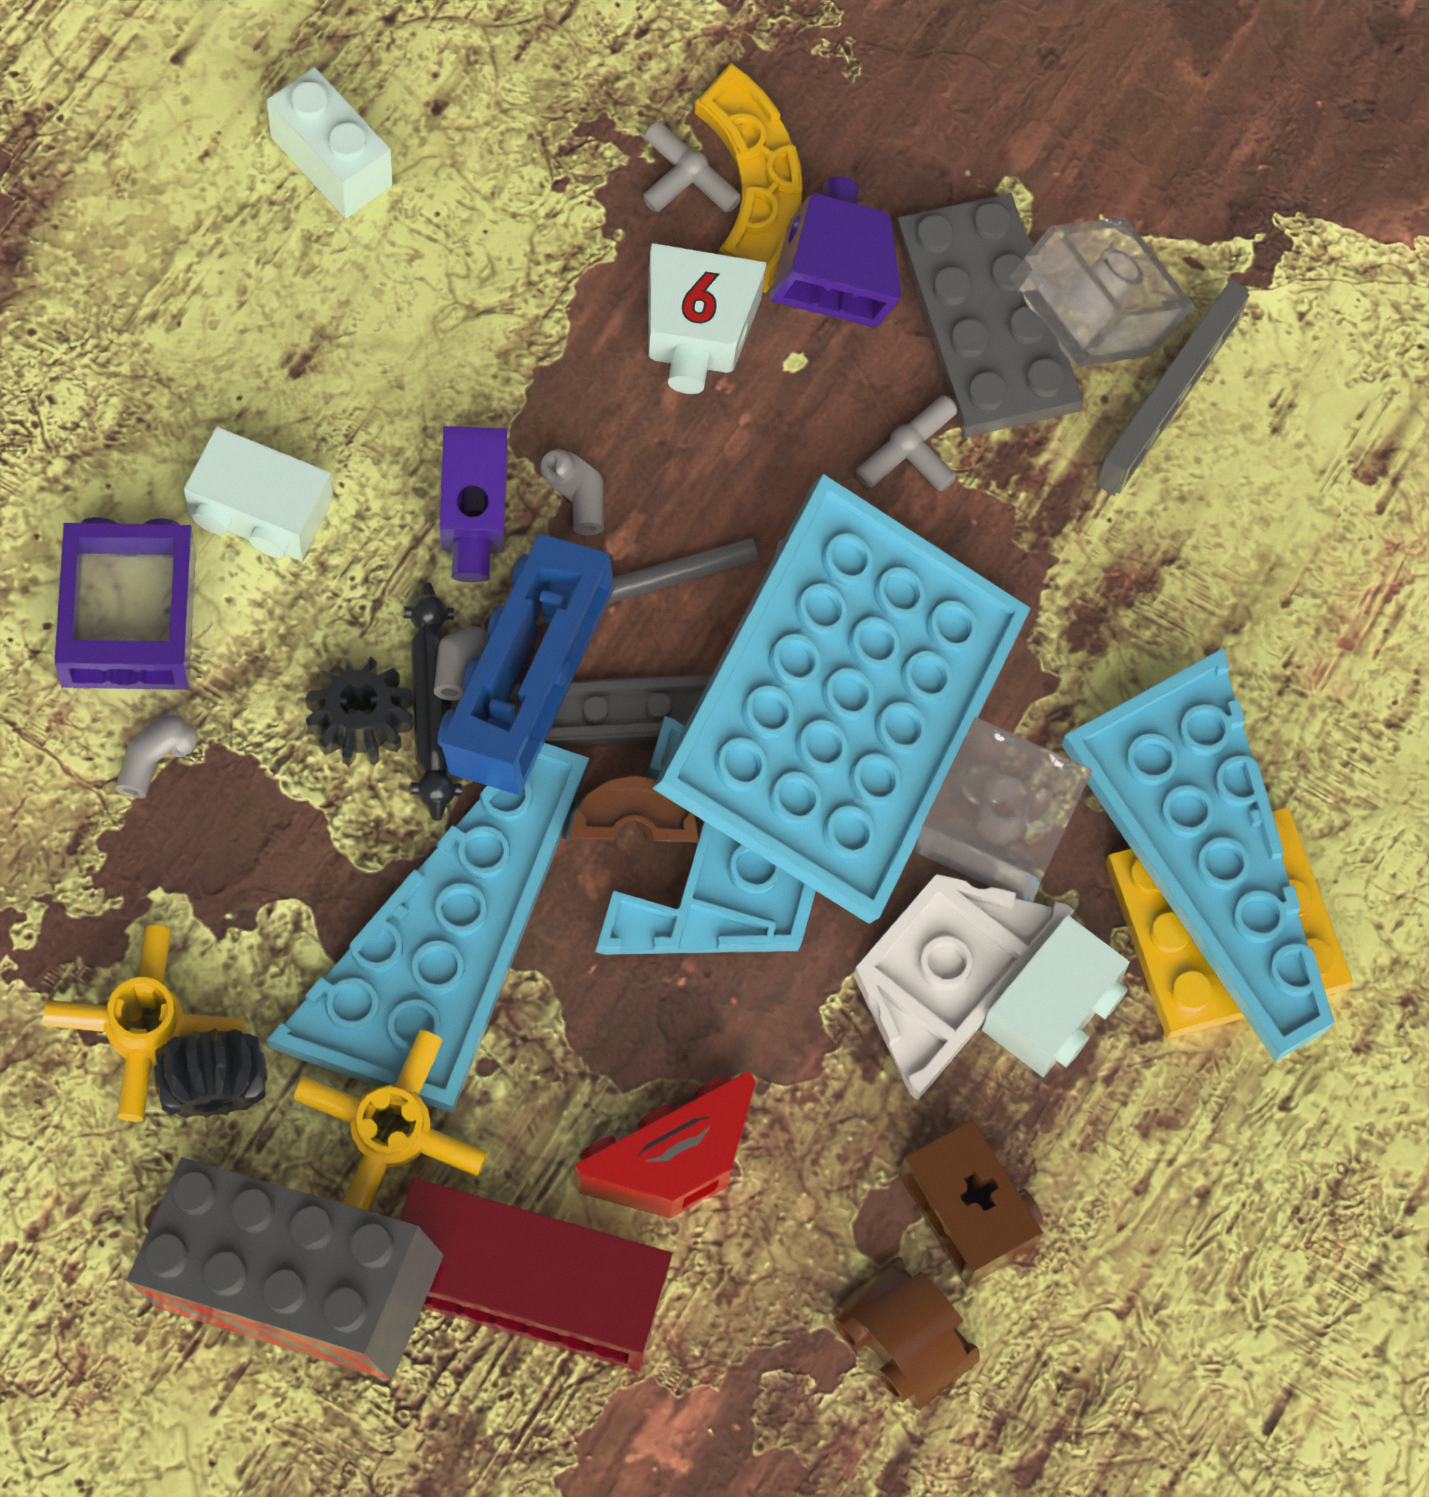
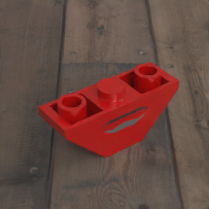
[574,1071,756,1218]

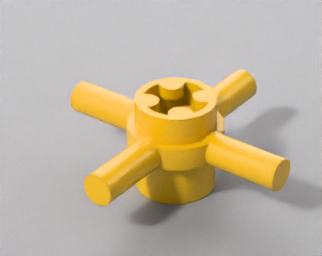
[43,925,245,1122]
[293,1030,488,1211]

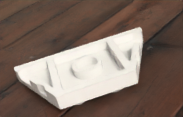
[854,874,1074,1100]

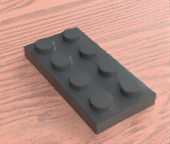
[895,193,1083,438]

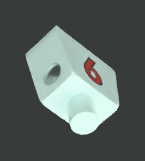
[648,243,766,394]

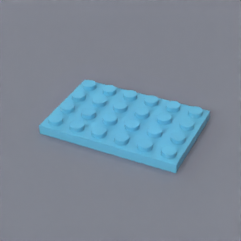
[652,474,1031,924]

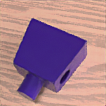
[770,177,901,328]
[440,426,508,583]

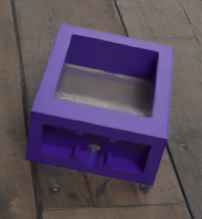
[54,517,196,690]

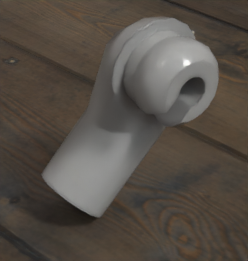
[540,449,604,535]
[434,626,488,700]
[115,715,198,799]

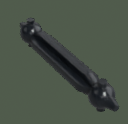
[402,582,462,821]

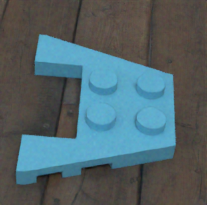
[595,716,816,955]

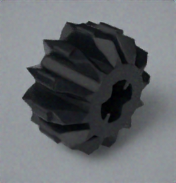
[306,656,413,767]
[153,1028,268,1119]

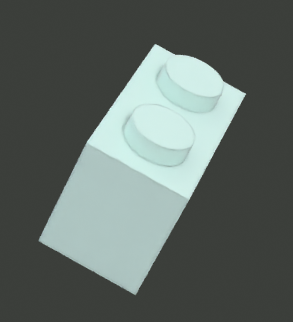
[267,67,393,219]
[184,426,333,561]
[982,915,1130,1078]

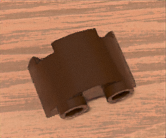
[562,775,699,843]
[832,1257,980,1411]

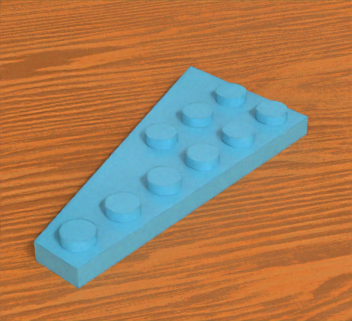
[1061,648,1334,1062]
[266,743,589,1113]

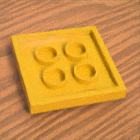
[1105,807,1353,1039]

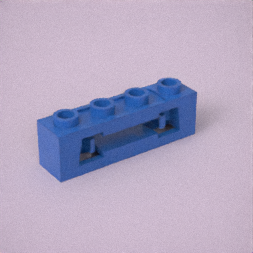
[438,533,615,795]

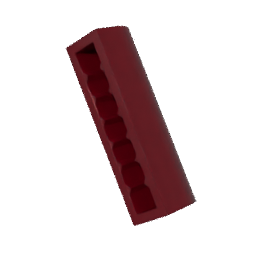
[400,1178,673,1372]

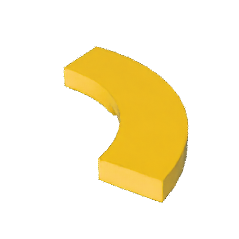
[694,63,803,293]

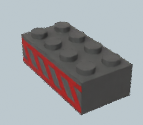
[126,1157,444,1381]

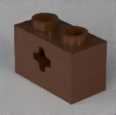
[899,1119,1043,1287]

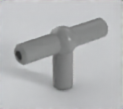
[643,121,741,212]
[856,395,957,491]

